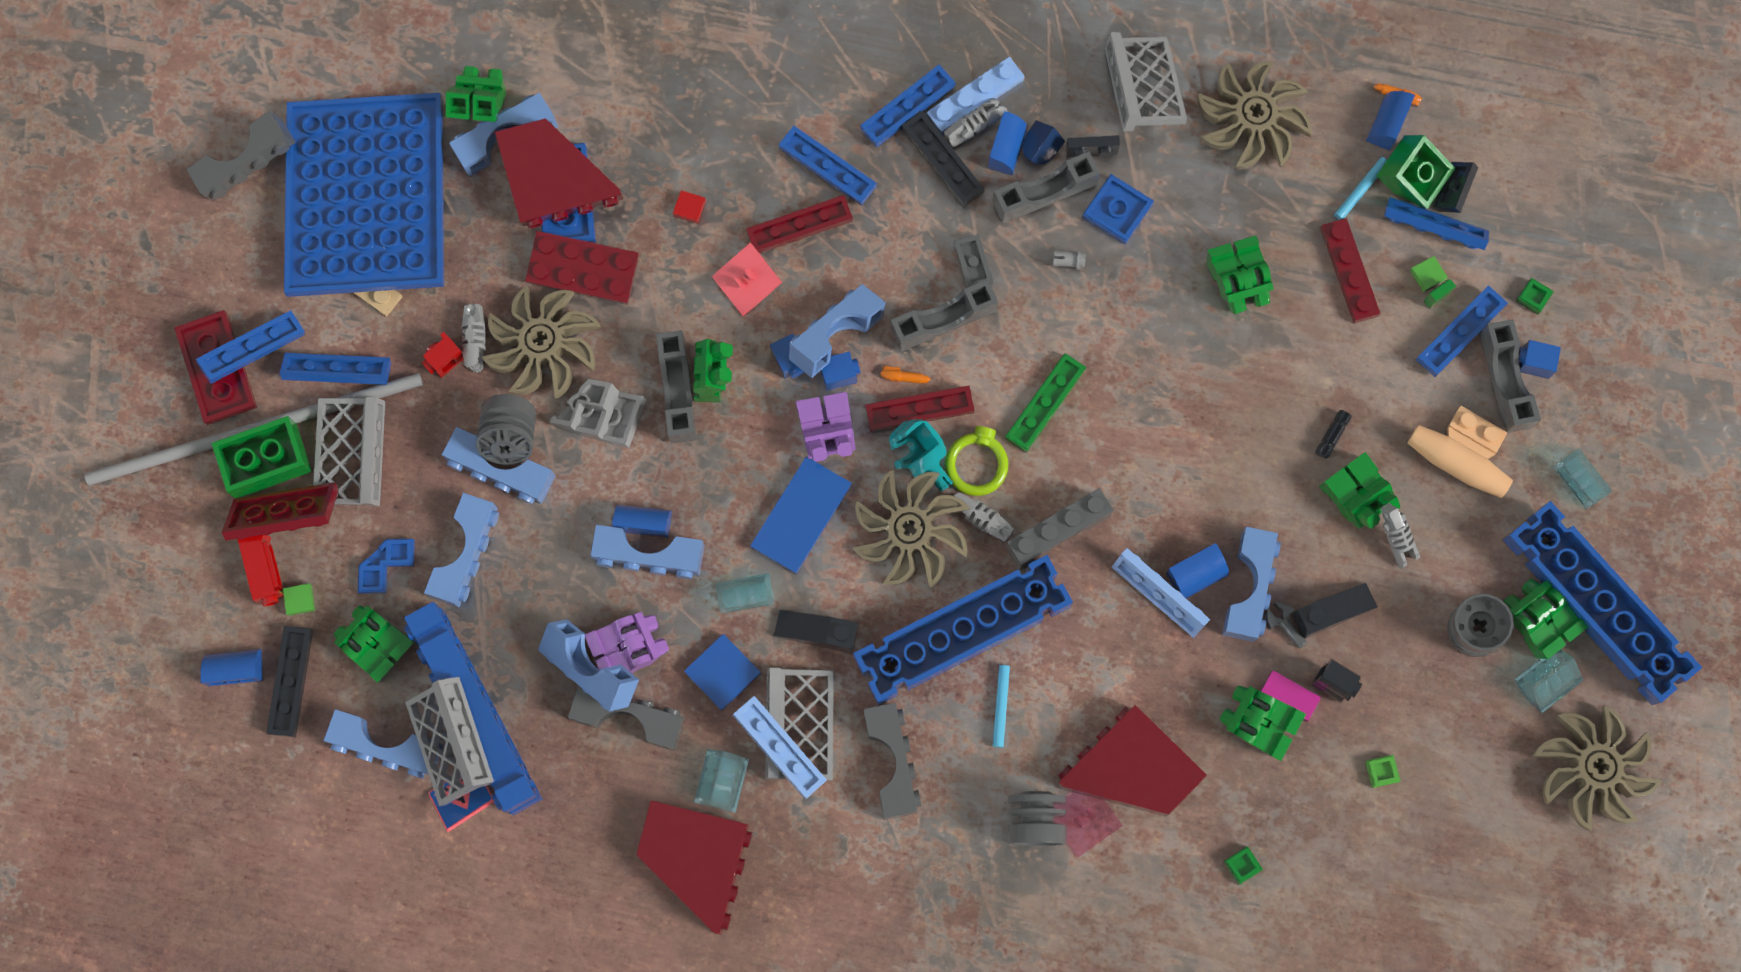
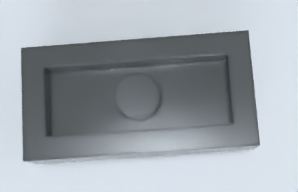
[954,234,993,288]

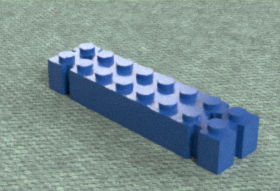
[1503,501,1703,705]
[853,555,1073,706]
[404,601,543,815]

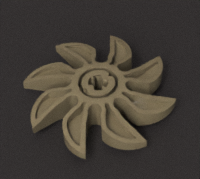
[1198,61,1311,169]
[482,286,601,399]
[853,470,971,588]
[1532,705,1662,831]

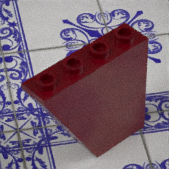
[495,118,623,229]
[1057,705,1207,817]
[636,800,752,935]

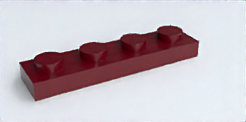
[746,195,853,253]
[1320,218,1381,324]
[865,385,975,432]

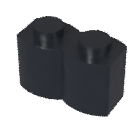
[1311,658,1362,703]

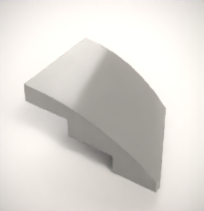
[550,379,647,448]

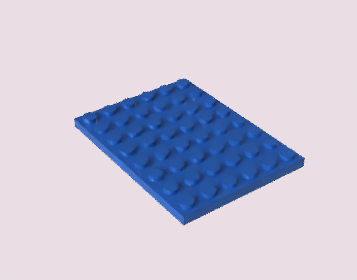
[284,92,444,297]

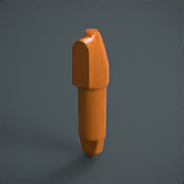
[1374,83,1422,107]
[880,366,931,384]

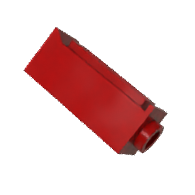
[237,535,284,607]

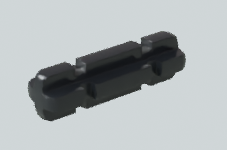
[1315,410,1352,459]

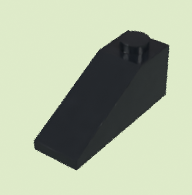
[1292,583,1378,639]
[774,610,859,654]

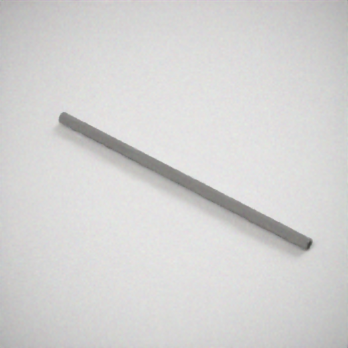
[85,373,423,486]

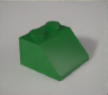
[1376,135,1455,209]

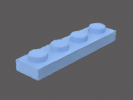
[926,57,1024,135]
[1112,548,1210,638]
[733,696,827,799]

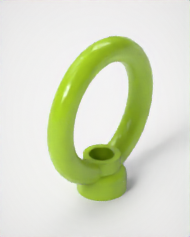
[945,426,1009,496]

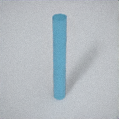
[1334,157,1387,220]
[993,665,1010,748]

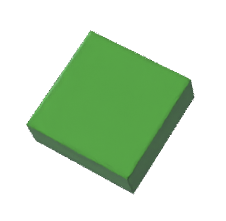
[1410,256,1448,292]
[283,583,315,616]
[1365,755,1401,788]

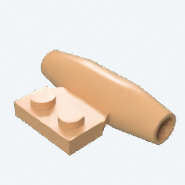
[1407,406,1513,498]

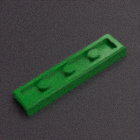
[1005,353,1087,453]

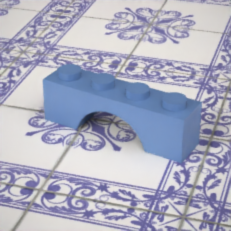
[449,92,558,177]
[789,284,886,378]
[442,427,555,504]
[424,493,499,608]
[590,525,705,579]
[1222,527,1281,642]
[538,619,639,712]
[324,709,444,779]

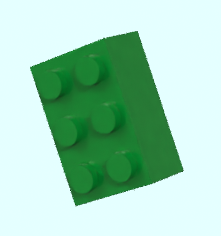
[211,416,312,499]

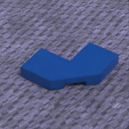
[358,539,415,594]

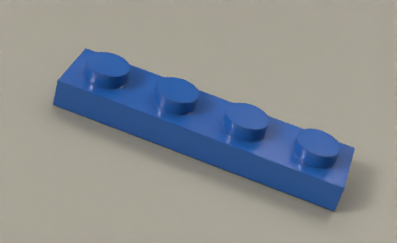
[860,64,956,148]
[778,126,877,206]
[1384,197,1489,250]
[1415,285,1508,377]
[196,310,305,384]
[280,353,391,385]

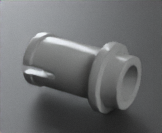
[1053,249,1086,270]

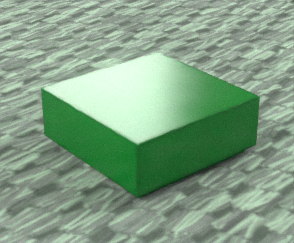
[1516,277,1554,315]
[1424,279,1456,309]
[1223,846,1263,885]

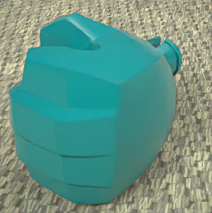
[889,419,953,492]

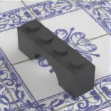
[186,110,296,200]
[992,151,1100,224]
[891,279,998,352]
[1479,319,1541,433]
[656,330,697,444]
[1006,488,1114,571]
[568,687,685,751]
[863,703,921,820]

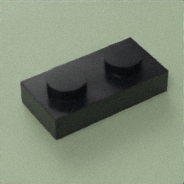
[1065,135,1120,158]
[1434,162,1478,213]

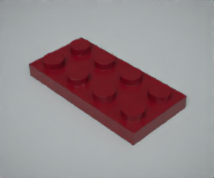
[525,231,640,305]
[174,310,258,425]
[221,482,339,541]

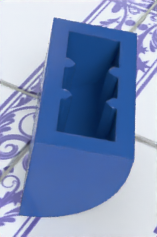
[1366,91,1415,151]
[988,111,1027,176]
[612,504,672,538]
[1166,543,1229,599]
[201,649,263,687]

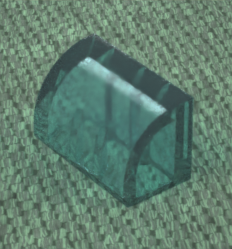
[1553,448,1613,510]
[716,573,775,614]
[1515,650,1584,713]
[694,749,749,813]

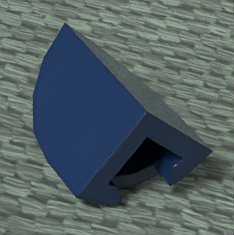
[1022,120,1065,164]

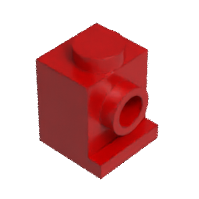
[421,332,463,378]

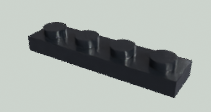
[902,111,984,207]
[266,626,314,738]

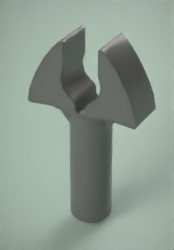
[1265,602,1307,648]

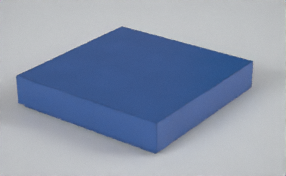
[1082,174,1154,245]
[684,634,761,711]

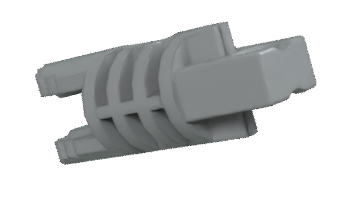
[944,98,1008,147]
[462,304,486,373]
[953,492,1014,542]
[1381,503,1421,569]

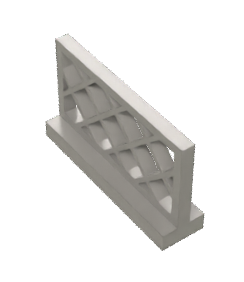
[1105,32,1187,131]
[313,397,385,506]
[765,668,834,781]
[405,677,494,806]

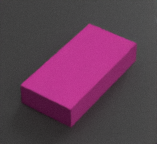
[1261,670,1321,722]

